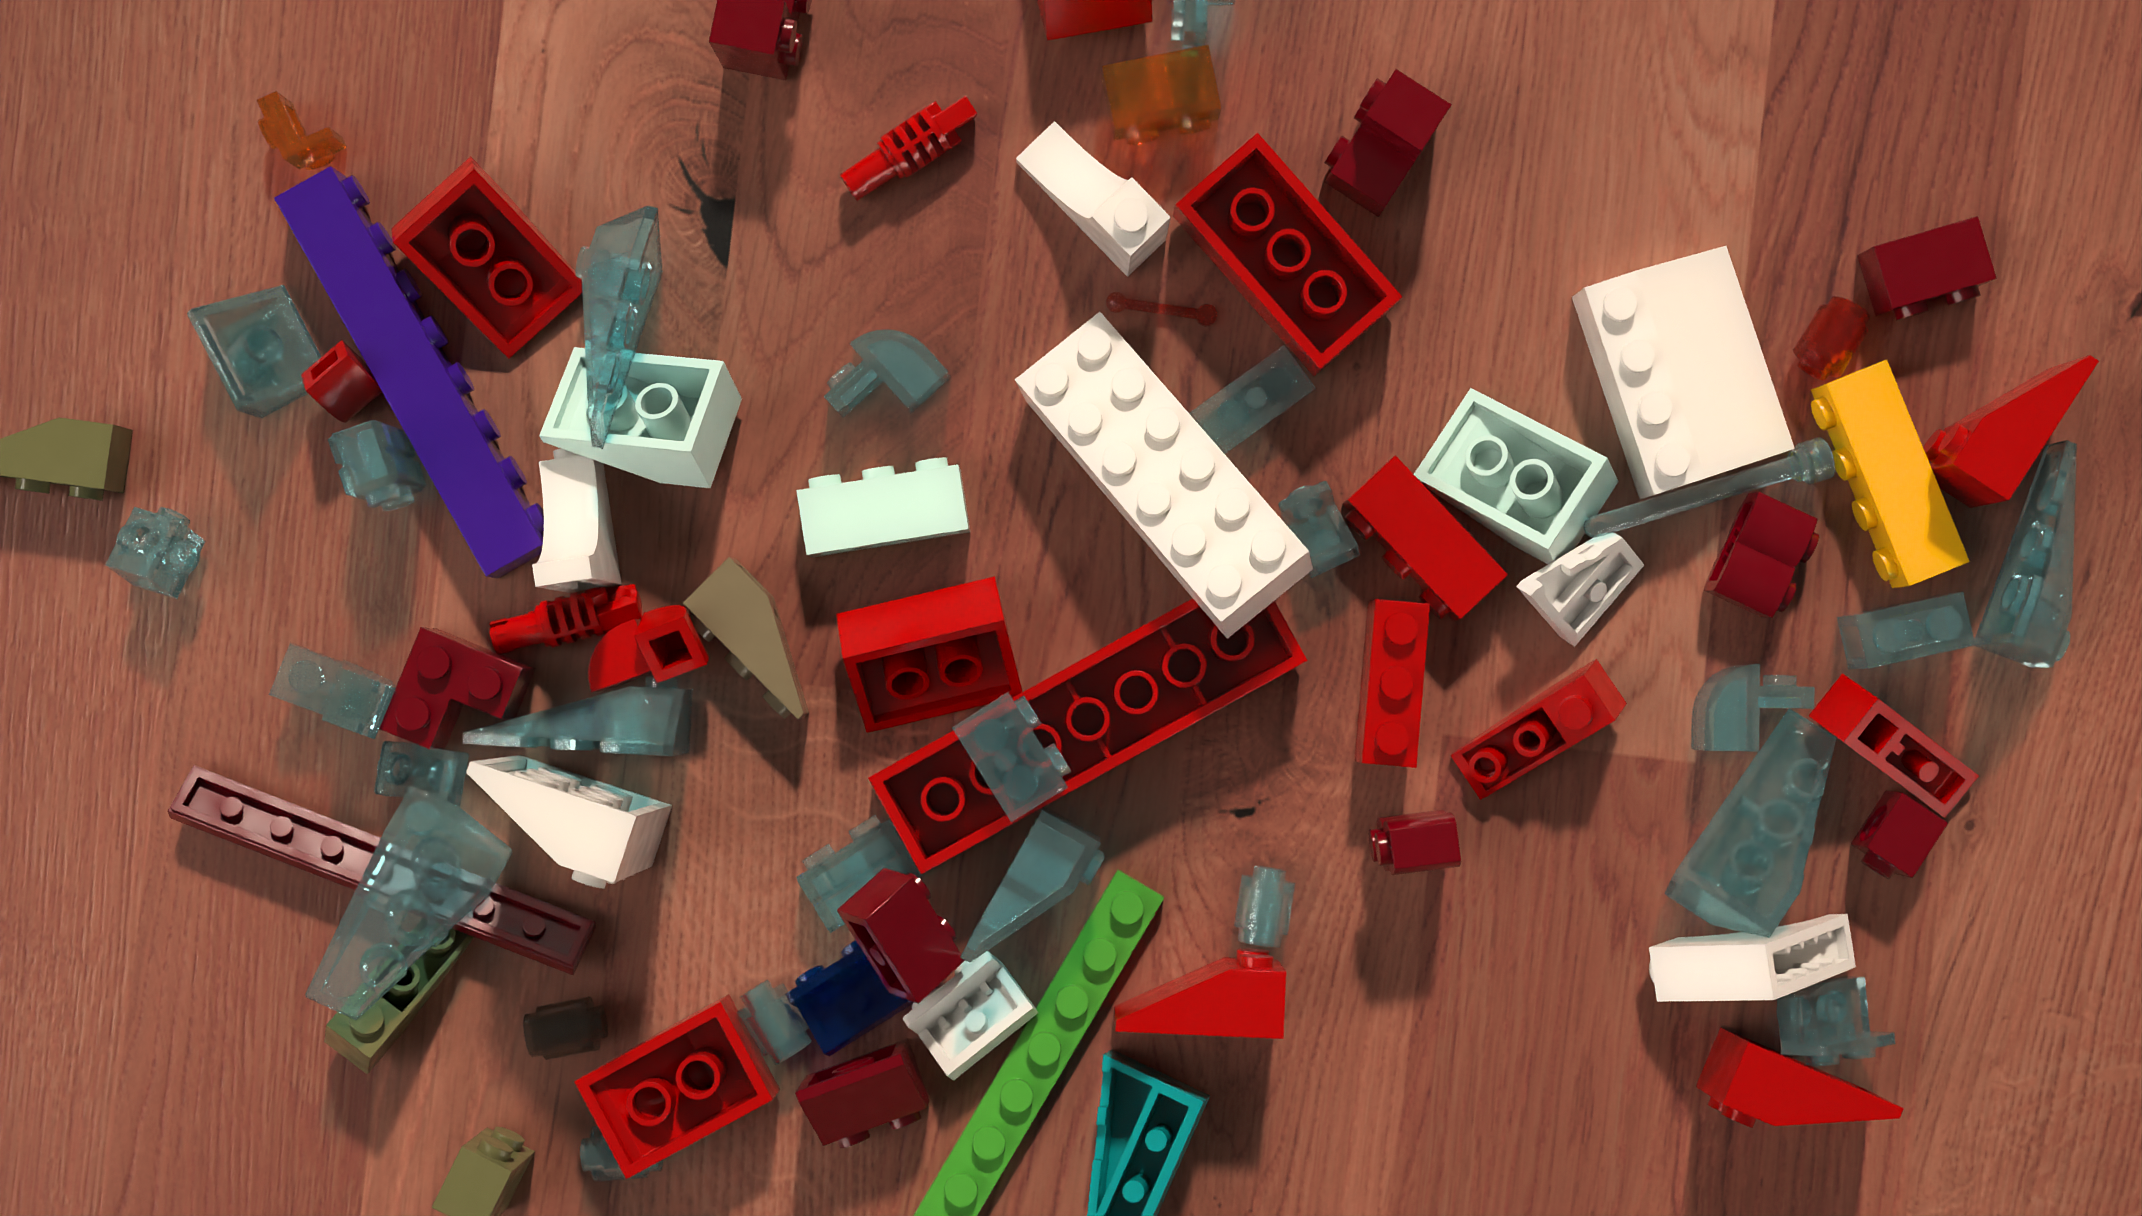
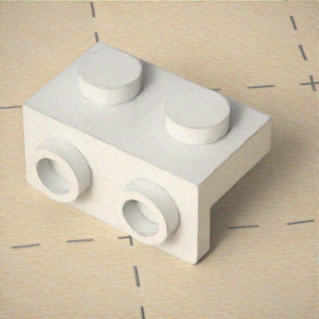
[903,951,1039,1080]

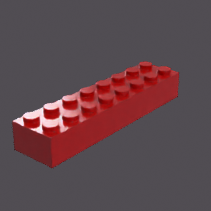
[868,598,1308,874]

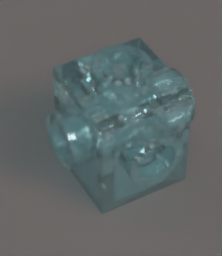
[105,507,206,599]

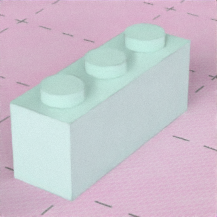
[796,457,970,557]

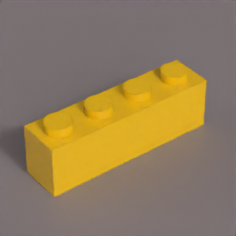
[1811,359,1970,588]

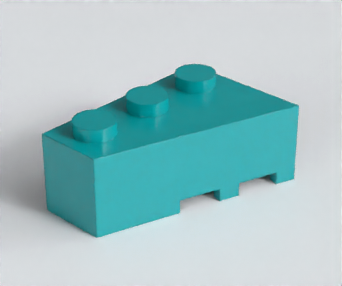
[1087,1049,1210,1216]

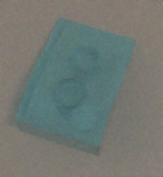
[960,806,1105,963]

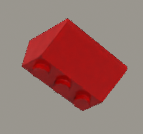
[836,576,1023,733]

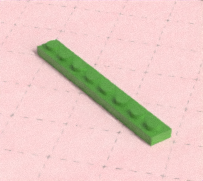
[913,869,1164,1216]

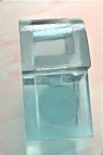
[824,329,951,418]
[269,642,396,739]
[1691,664,1815,752]

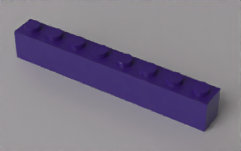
[274,166,544,579]

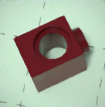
[1851,791,1949,879]

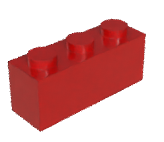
[1342,455,1508,621]
[1355,599,1430,768]

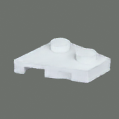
[1516,529,1644,647]

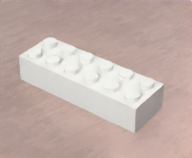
[1015,312,1313,639]

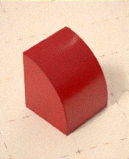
[301,340,382,423]
[634,605,709,683]
[588,619,652,693]

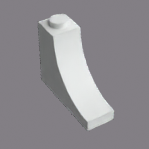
[1016,121,1171,277]
[532,449,622,593]
[1649,914,1856,1002]

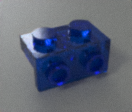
[785,940,914,1057]

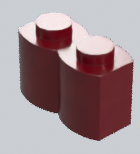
[1704,492,1819,618]
[1368,809,1461,875]

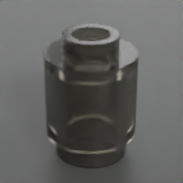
[523,996,608,1060]

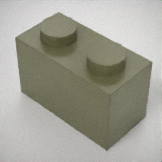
[431,1127,535,1216]

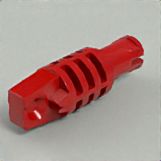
[840,96,977,201]
[489,584,642,655]

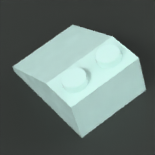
[539,347,742,488]
[1414,388,1618,564]

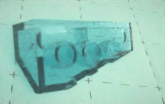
[576,206,663,449]
[1973,440,2077,668]
[462,676,693,756]
[1664,708,1837,938]
[305,786,513,1020]

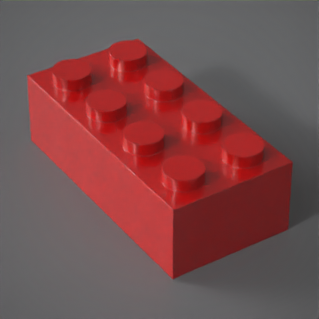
[1173,132,1402,376]

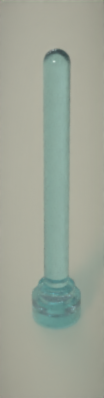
[1583,437,1835,538]

